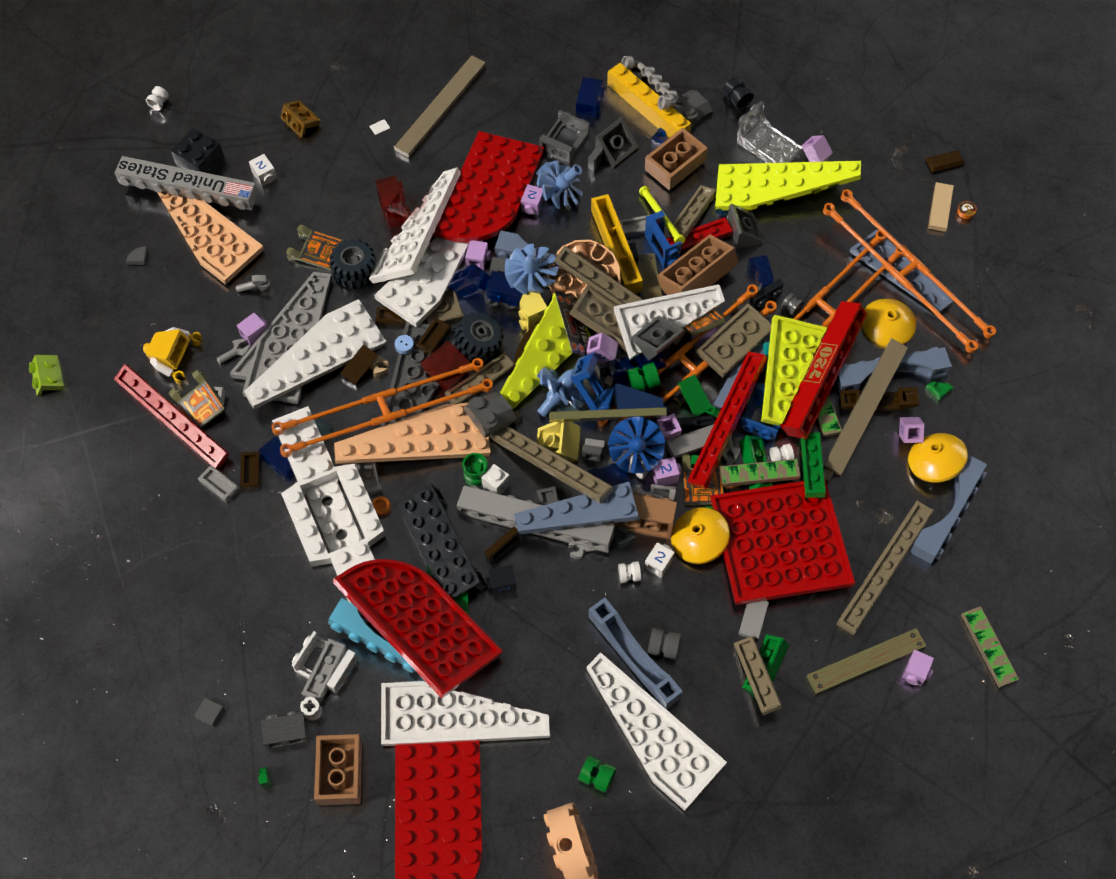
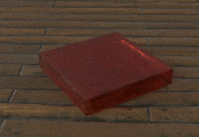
[420,341,470,391]

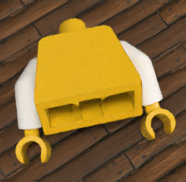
[143,327,202,385]

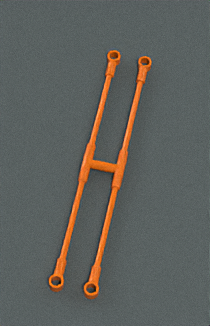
[823,189,996,353]
[763,230,907,384]
[597,284,777,437]
[272,358,493,457]

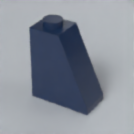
[615,384,668,425]

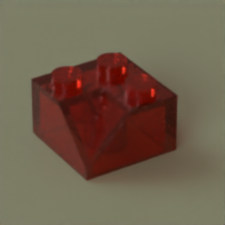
[375,175,411,229]

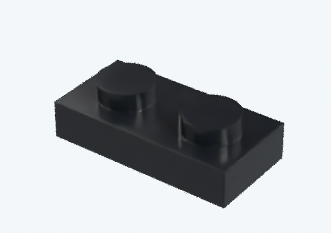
[749,278,784,309]

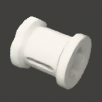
[300,697,322,721]

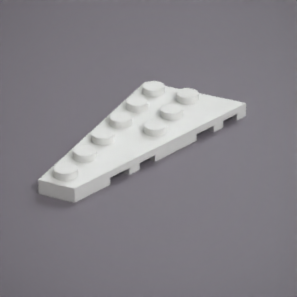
[613,284,725,360]

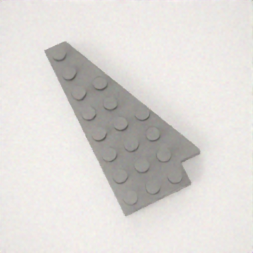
[230,272,332,404]

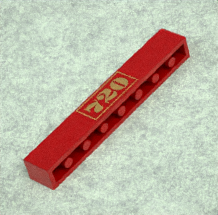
[780,301,868,439]

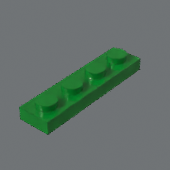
[800,432,825,498]

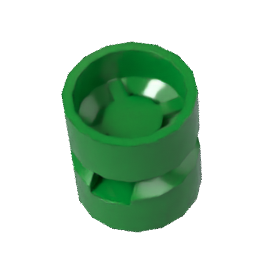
[627,362,660,391]
[462,453,488,487]
[578,755,617,793]

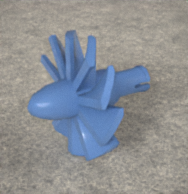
[537,161,583,210]
[505,244,559,295]
[537,367,585,417]

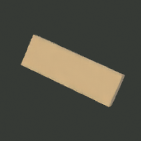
[928,182,954,232]

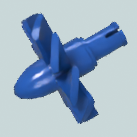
[608,417,665,473]

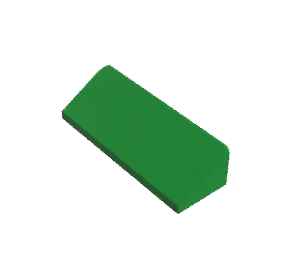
[739,435,773,489]
[742,634,789,693]

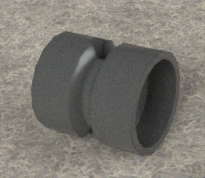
[647,627,681,660]

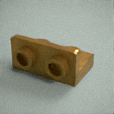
[281,100,321,137]

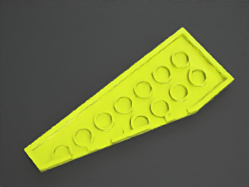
[715,161,861,211]

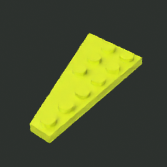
[500,293,591,409]
[761,315,827,426]

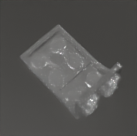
[737,101,802,163]

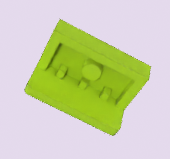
[29,355,64,396]

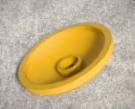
[861,299,917,347]
[908,433,968,483]
[671,507,730,564]

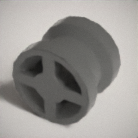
[781,293,804,316]

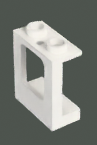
[292,631,358,694]

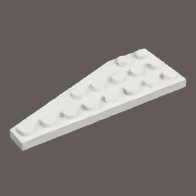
[369,168,461,284]
[375,237,469,327]
[244,299,386,409]
[587,652,727,811]
[381,681,550,746]

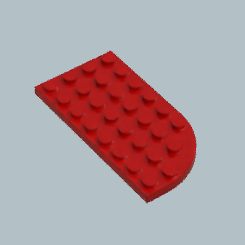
[433,131,544,243]
[333,559,503,699]
[395,740,482,879]

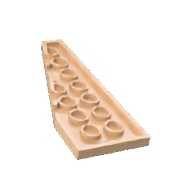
[157,192,264,284]
[334,403,491,464]

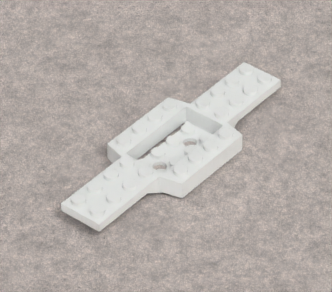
[272,406,385,624]

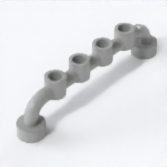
[621,56,677,110]

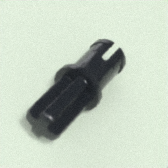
[677,415,715,430]

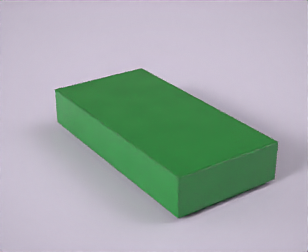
[677,374,711,417]

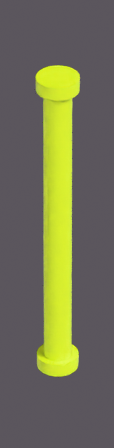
[639,186,685,244]

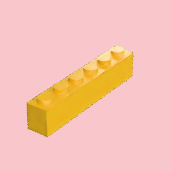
[607,63,691,138]
[591,194,643,294]

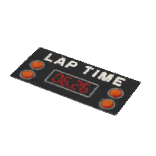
[554,290,589,356]

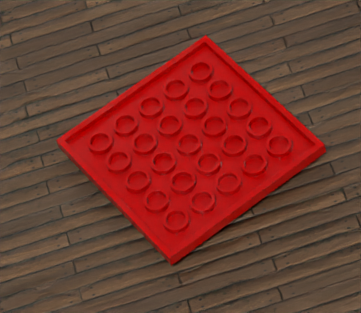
[710,478,855,605]

